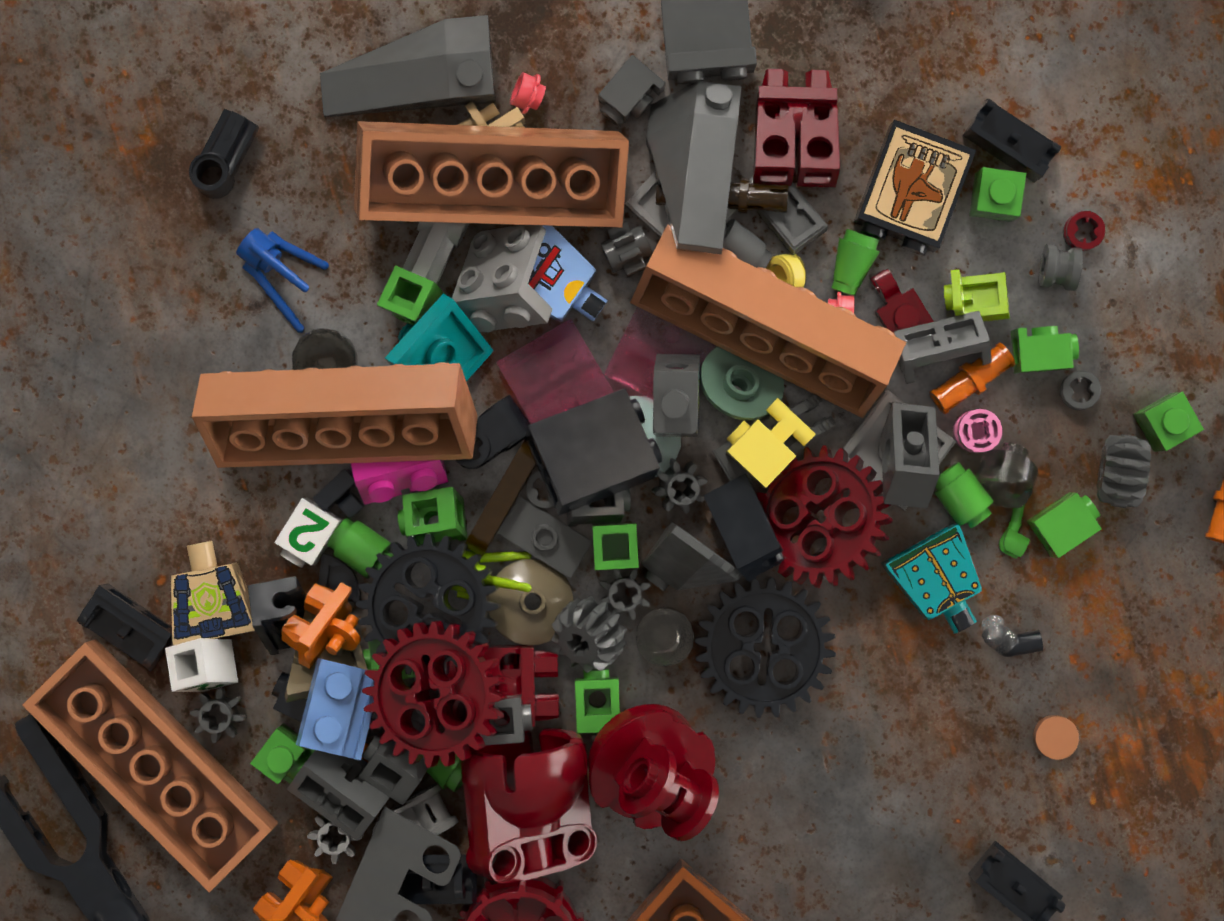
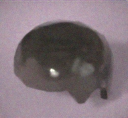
[292,328,358,370]

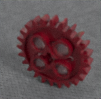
[756,445,893,588]
[362,621,507,768]

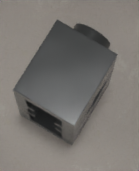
[287,750,390,841]

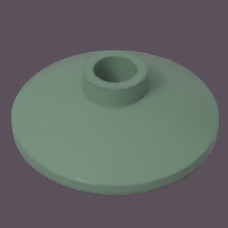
[700,347,784,420]

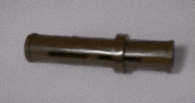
[656,179,789,214]

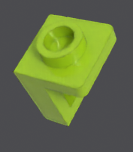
[944,269,1010,322]

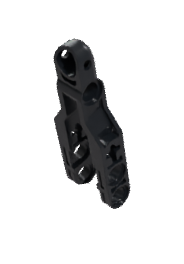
[0,713,150,921]

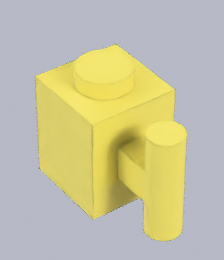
[726,398,816,488]

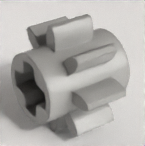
[307,814,364,864]

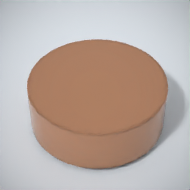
[1033,715,1079,760]

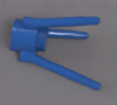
[236,228,329,333]

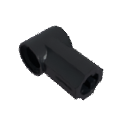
[189,109,259,199]

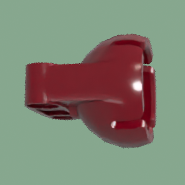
[460,728,597,884]

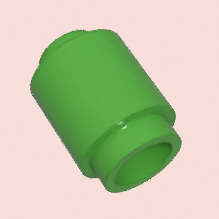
[934,462,994,528]
[327,517,394,579]

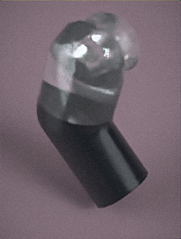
[981,615,1043,657]

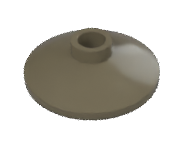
[488,559,573,646]

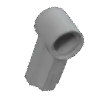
[403,222,470,284]

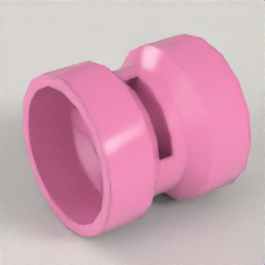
[953,409,1002,453]

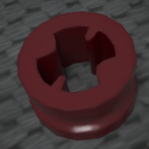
[1063,211,1106,251]

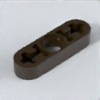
[465,439,536,557]

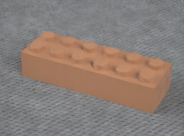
[354,121,629,228]
[630,224,907,418]
[192,362,478,468]
[23,639,279,893]

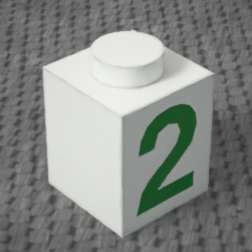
[274,497,343,568]
[165,638,238,692]

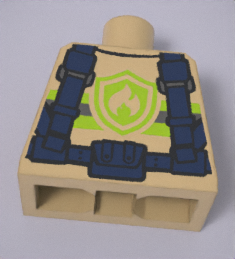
[171,541,255,646]

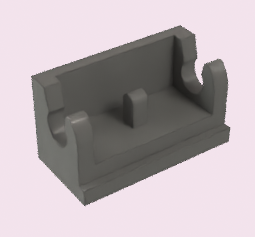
[894,311,992,384]

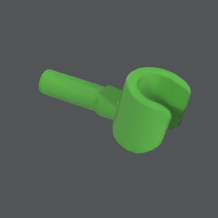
[998,495,1030,559]

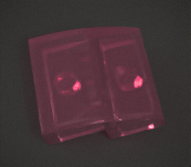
[604,307,715,399]
[496,319,614,424]

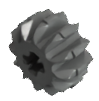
[1096,434,1152,508]
[551,596,627,673]

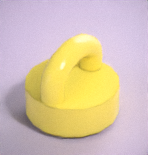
[765,254,806,288]

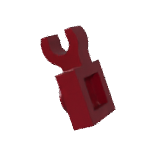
[869,269,934,333]

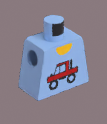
[528,225,608,322]

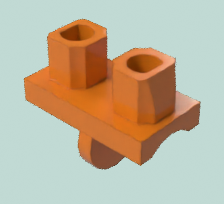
[282,582,361,669]
[253,860,333,921]

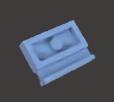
[296,658,375,760]

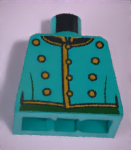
[881,523,982,634]

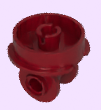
[588,704,719,841]

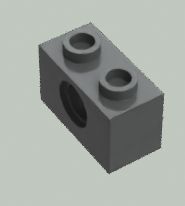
[881,402,940,508]

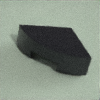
[318,553,361,602]

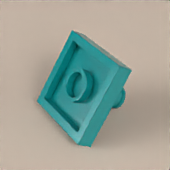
[385,293,494,381]

